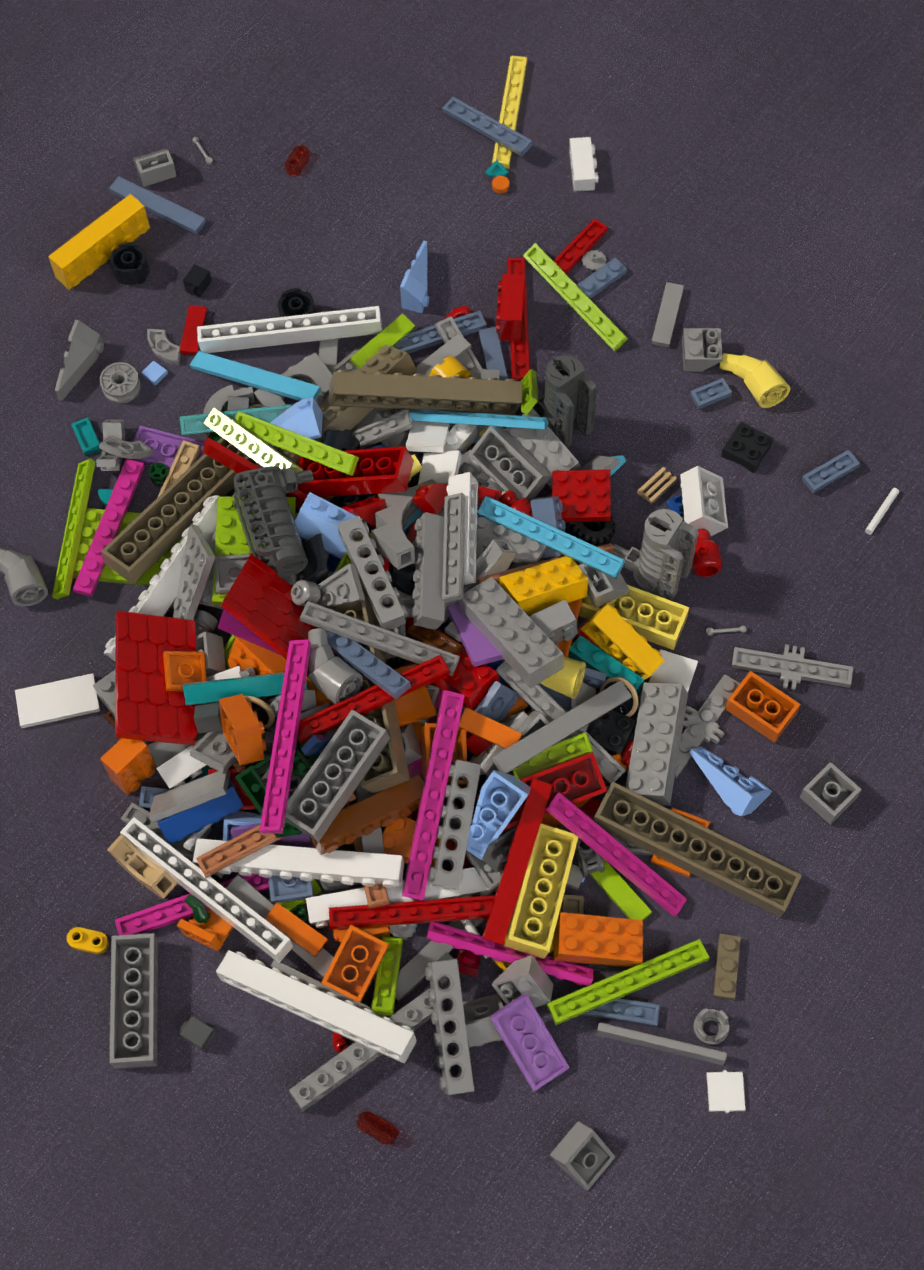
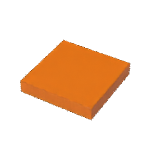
[163,651,207,691]

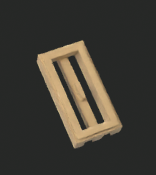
[637,467,677,505]

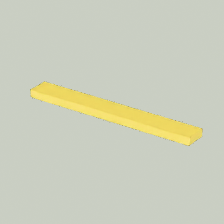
[492,56,527,169]

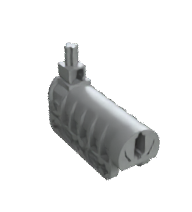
[613,509,699,601]

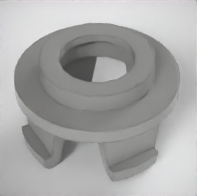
[693,1008,729,1045]

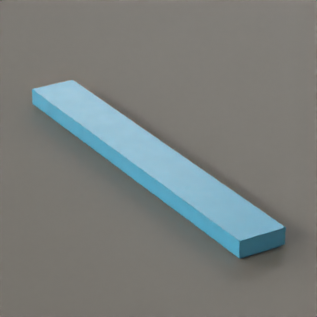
[190,351,322,401]
[397,410,549,429]
[477,496,625,579]

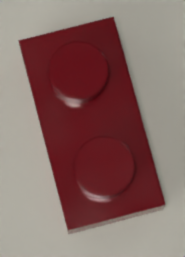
[457,949,481,977]

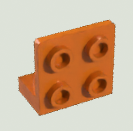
[177,909,233,952]

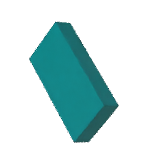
[71,417,102,456]

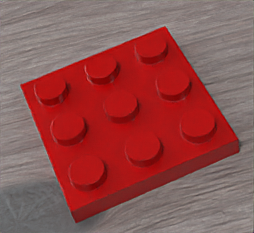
[552,469,611,522]

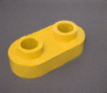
[67,927,109,954]

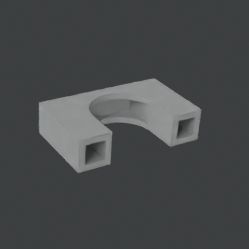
[254,352,332,407]

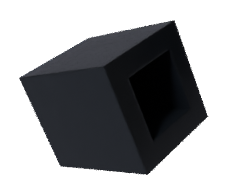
[183,264,212,297]

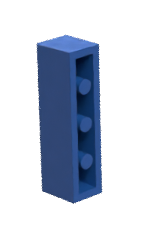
[157,778,244,845]

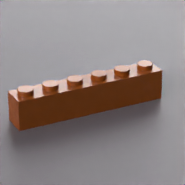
[309,774,425,855]

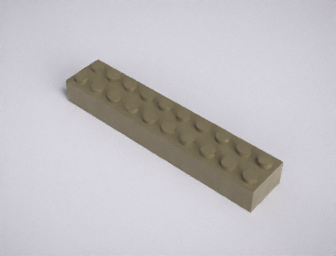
[255,345,417,467]
[329,370,522,415]
[101,437,256,584]
[329,593,410,794]
[593,781,802,918]

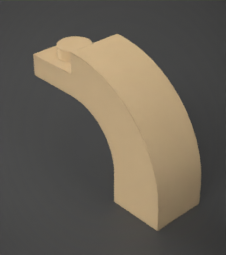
[107,835,177,899]

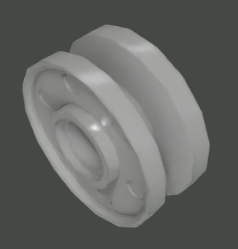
[100,362,141,404]

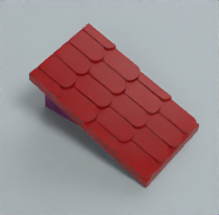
[218,554,338,677]
[115,611,197,746]

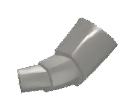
[0,548,48,606]
[308,628,363,704]

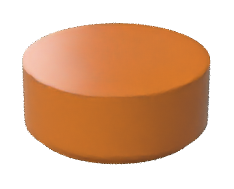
[492,176,509,194]

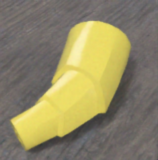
[720,353,790,408]
[540,656,586,699]

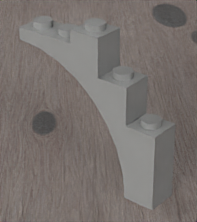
[371,479,436,570]
[398,539,518,623]

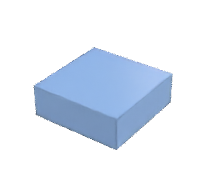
[141,361,168,386]

